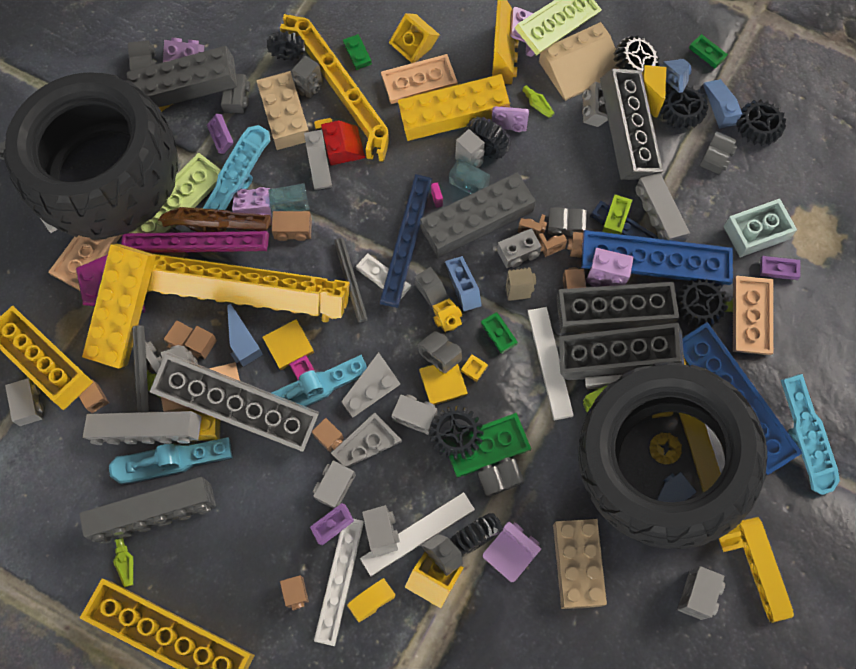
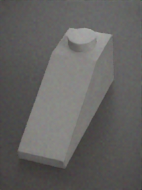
[304,130,332,190]

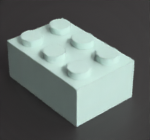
[723,199,797,258]

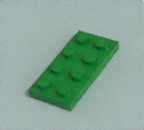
[443,413,532,478]

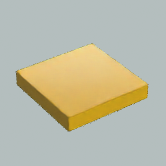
[263,319,315,371]
[419,364,468,405]

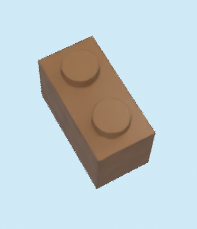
[272,211,312,241]

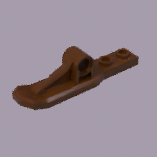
[158,207,271,232]

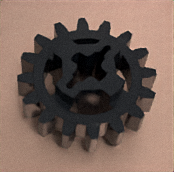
[267,31,305,61]

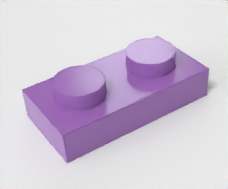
[207,114,234,154]
[760,256,800,280]
[310,503,354,545]

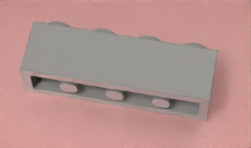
[636,173,690,242]

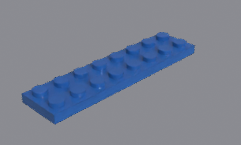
[581,230,733,285]
[682,322,802,475]

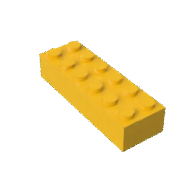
[398,74,510,141]
[82,244,156,369]
[0,306,93,410]

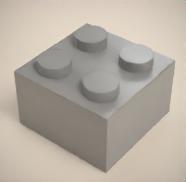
[677,566,725,620]

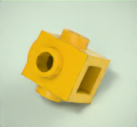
[432,299,462,332]

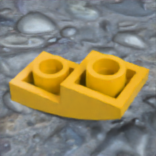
[347,578,395,622]

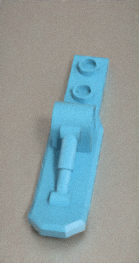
[203,125,271,210]
[272,355,367,407]
[780,374,840,495]
[109,437,233,484]

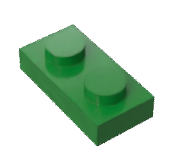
[343,34,372,70]
[689,34,728,69]
[481,312,518,354]

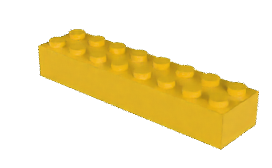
[80,579,255,669]

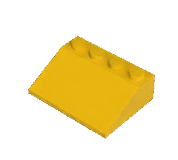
[492,0,519,84]

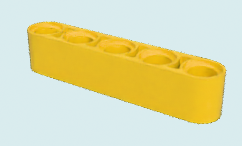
[738,517,794,623]

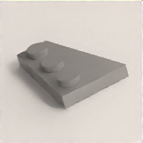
[341,352,400,418]
[331,413,402,468]

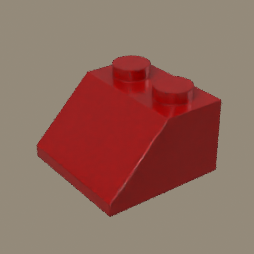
[321,120,365,166]

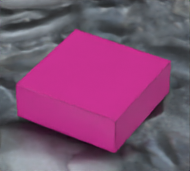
[431,182,443,208]
[289,355,315,380]

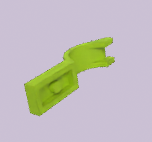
[602,195,632,235]

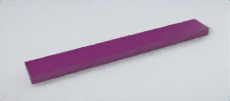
[121,231,269,253]

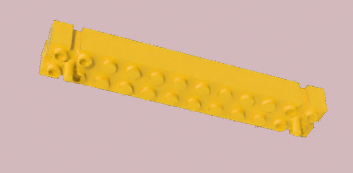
[147,253,350,322]

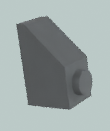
[415,267,449,311]
[421,534,463,576]

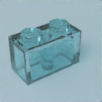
[449,159,490,194]
[268,183,310,212]

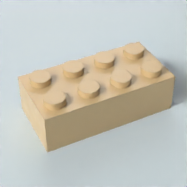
[256,71,309,150]
[553,519,607,609]

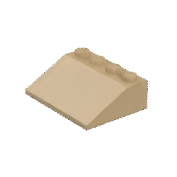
[539,22,619,101]

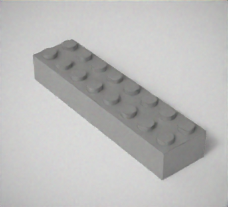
[150,353,319,452]

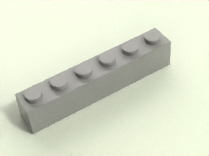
[83,411,201,445]

